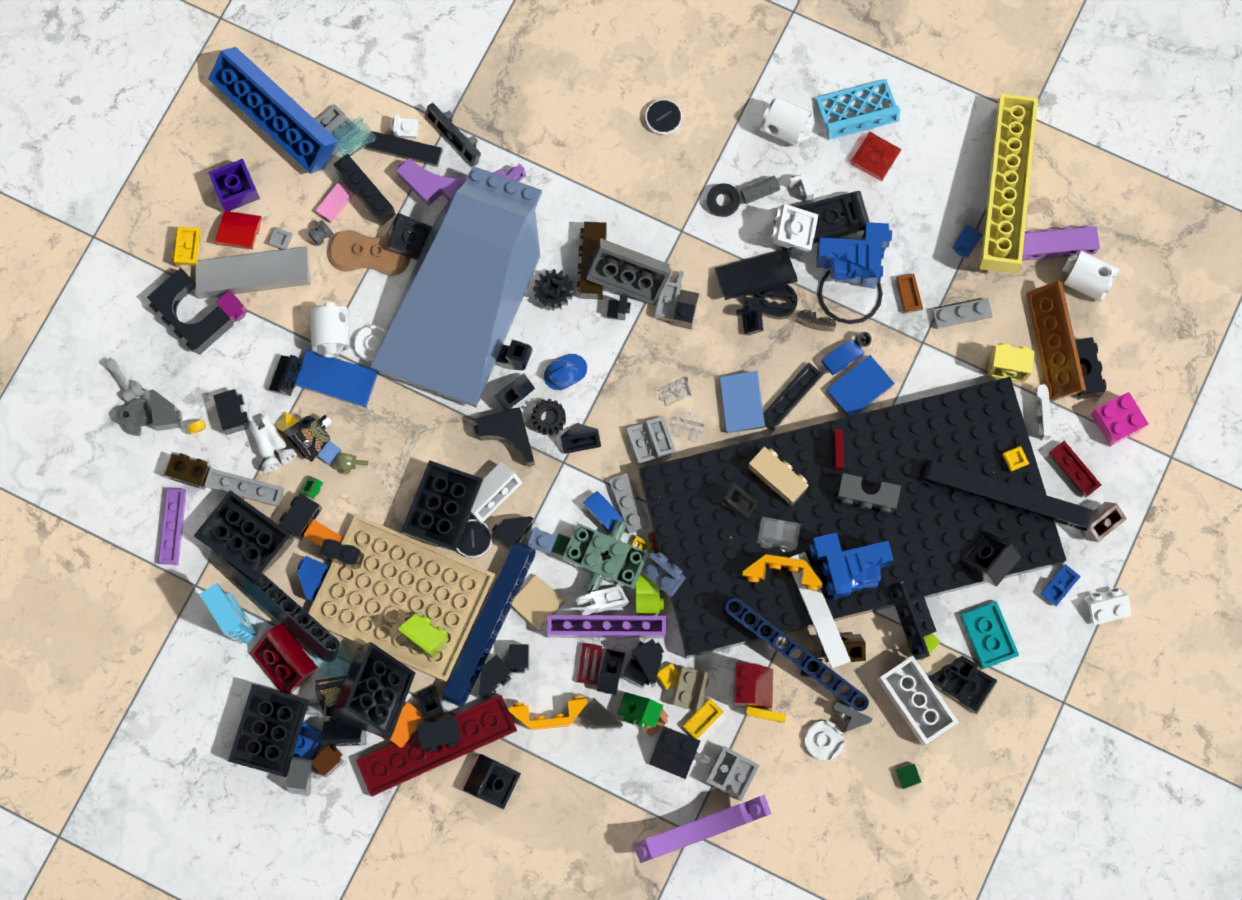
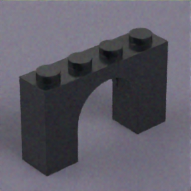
[147,268,234,355]

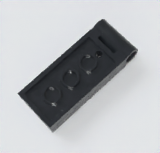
[772,191,870,251]

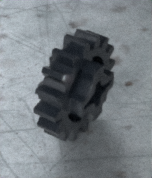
[533,269,574,311]

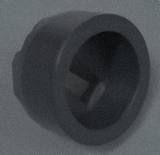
[855,332,872,347]

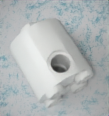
[760,96,814,146]
[1062,251,1119,302]
[309,302,350,358]

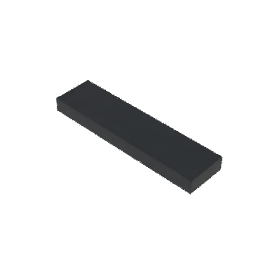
[366,131,443,167]
[764,363,823,431]

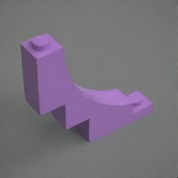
[396,158,526,207]
[633,794,772,863]

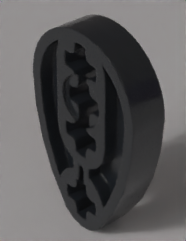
[743,284,798,320]

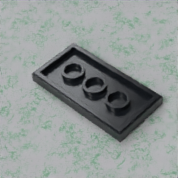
[715,249,798,300]

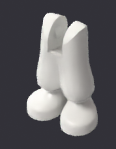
[249,414,297,472]

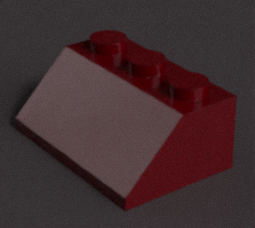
[250,624,318,694]

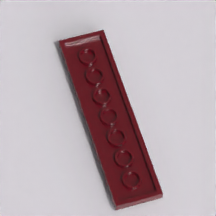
[356,694,517,797]

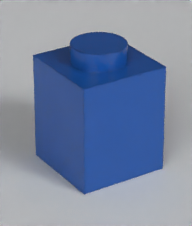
[952,225,983,258]

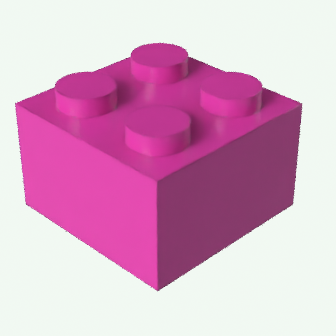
[1091,392,1149,447]

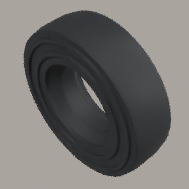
[707,183,740,217]

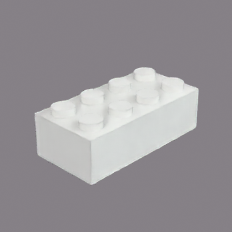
[877,656,959,746]

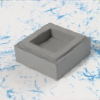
[268,227,293,250]

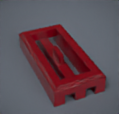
[833,429,844,472]
[577,643,602,685]

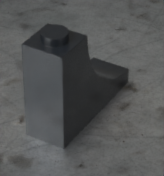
[473,407,535,467]

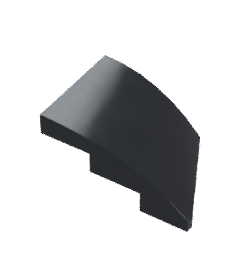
[927,656,998,714]

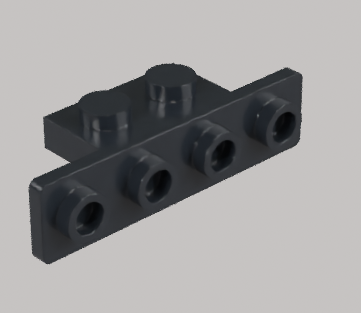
[888,581,937,660]

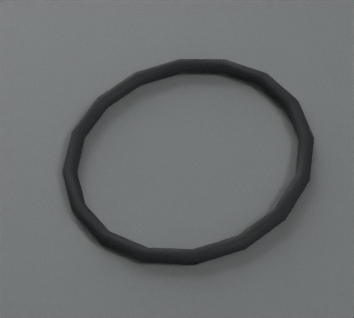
[818,270,883,324]

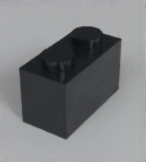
[213,389,250,435]
[279,493,323,541]
[417,717,462,753]

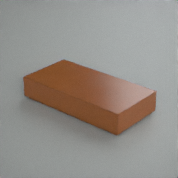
[895,273,923,314]

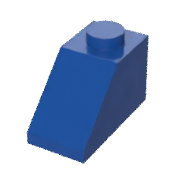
[297,556,330,603]

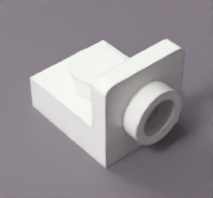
[391,114,419,139]
[789,173,814,202]

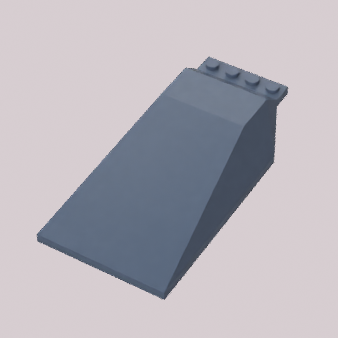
[370,166,542,408]

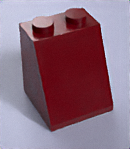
[733,663,773,709]

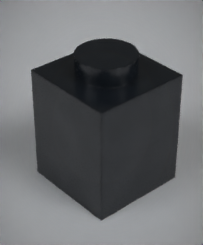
[508,644,530,674]

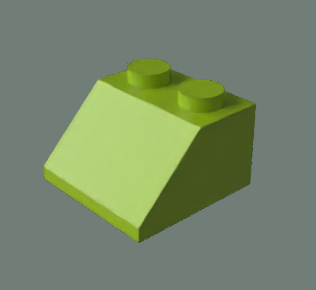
[398,614,449,658]

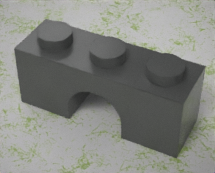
[837,473,901,514]

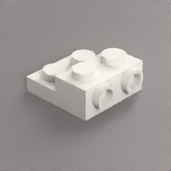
[770,204,818,252]

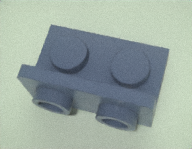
[641,552,686,596]

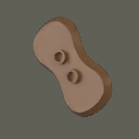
[329,230,410,276]

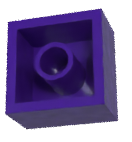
[208,159,260,212]

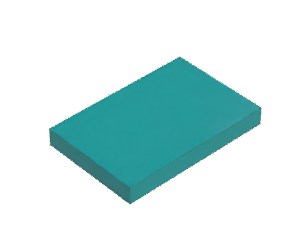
[959,601,1020,670]

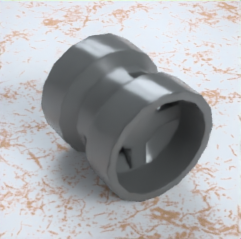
[307,220,333,246]

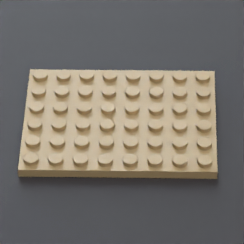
[309,514,496,683]

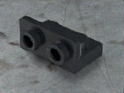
[269,355,303,396]

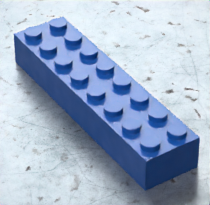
[208,47,339,174]

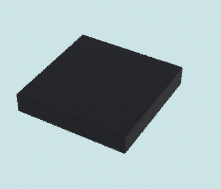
[386,213,432,261]

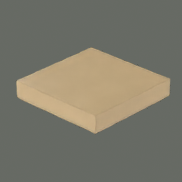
[511,575,565,630]

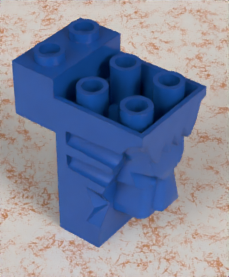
[816,222,892,289]
[808,533,894,600]

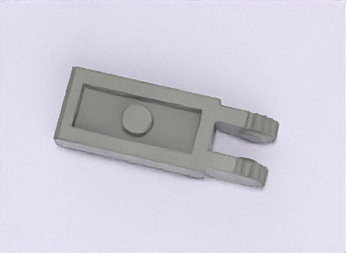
[655,269,684,322]

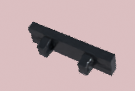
[424,102,481,166]

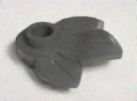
[115,399,153,436]

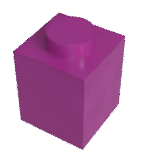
[215,290,248,323]

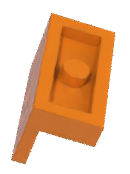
[390,701,425,748]

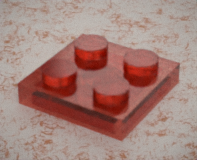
[850,131,902,181]

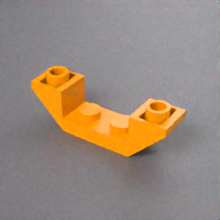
[743,554,823,591]
[508,696,588,731]

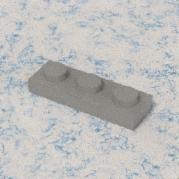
[932,298,993,329]
[609,473,647,534]

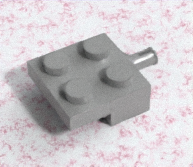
[701,746,760,801]

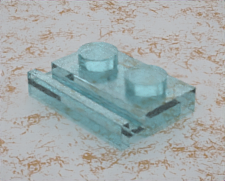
[332,116,376,156]
[312,644,352,678]

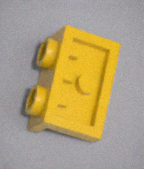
[172,226,202,267]

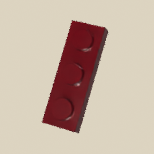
[1048,440,1102,498]

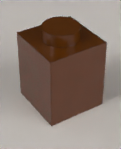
[312,746,344,778]

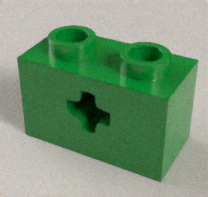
[617,692,664,729]

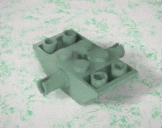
[562,519,649,593]

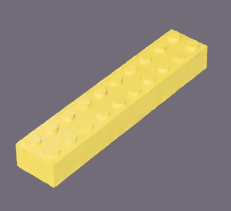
[980,93,1038,274]

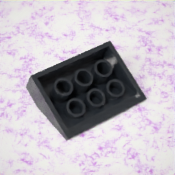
[401,460,484,551]
[194,490,295,582]
[331,642,416,739]
[228,684,310,778]

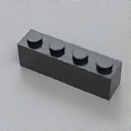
[333,153,396,226]

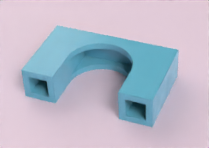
[200,583,257,644]

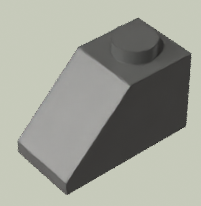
[150,389,183,431]

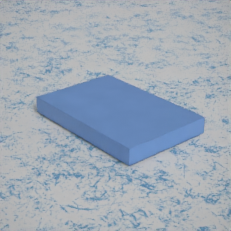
[720,371,765,433]

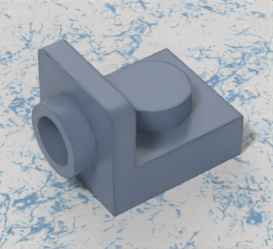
[526,527,557,555]

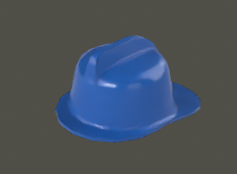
[544,354,588,390]

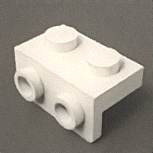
[1084,587,1131,625]

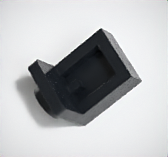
[607,295,631,321]
[736,305,764,336]

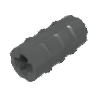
[739,175,780,204]

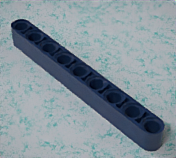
[443,542,536,707]
[724,596,869,711]

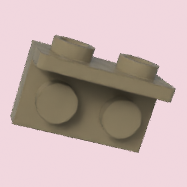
[670,666,709,711]

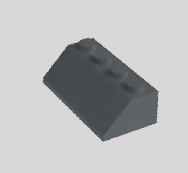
[586,238,670,305]

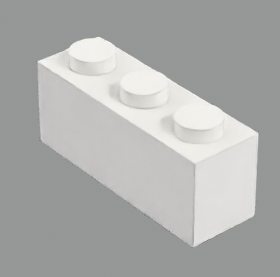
[471,461,523,523]

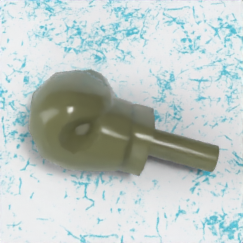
[335,453,369,474]

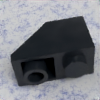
[493,373,535,411]
[479,654,513,699]

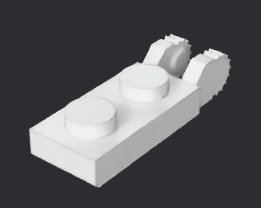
[1036,384,1052,440]
[575,586,629,616]

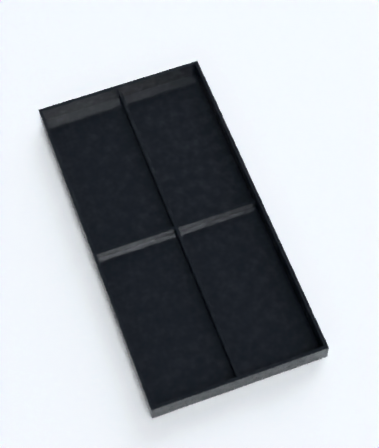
[638,377,1067,659]

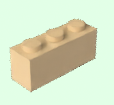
[748,447,809,506]

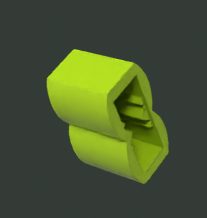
[636,574,664,615]

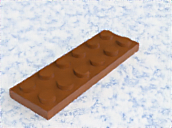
[1026,281,1086,401]

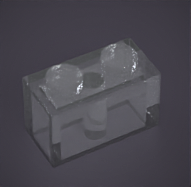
[757,517,801,552]

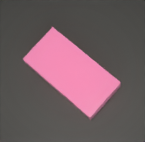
[316,182,354,222]

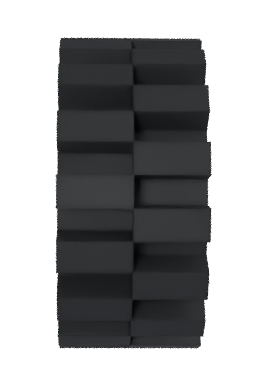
[531,399,566,436]

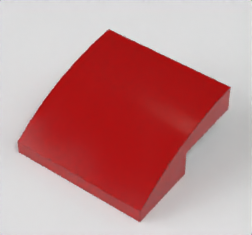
[215,211,262,250]

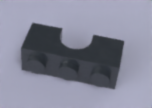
[1075,337,1107,400]

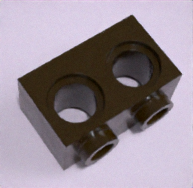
[164,453,211,490]

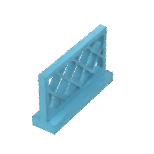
[816,79,901,140]

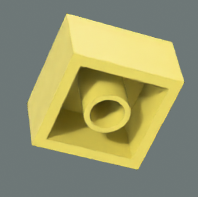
[987,343,1035,383]

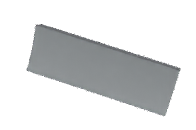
[195,247,311,299]

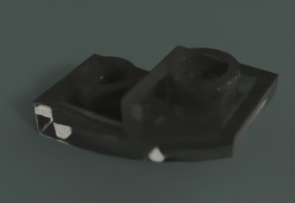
[796,310,836,332]

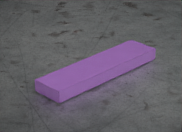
[158,488,187,566]

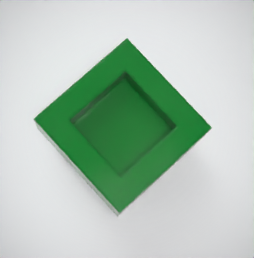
[299,476,323,499]

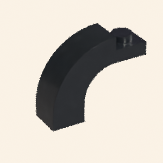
[496,339,533,371]

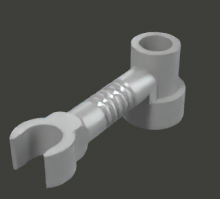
[105,357,146,402]

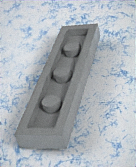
[204,468,284,507]

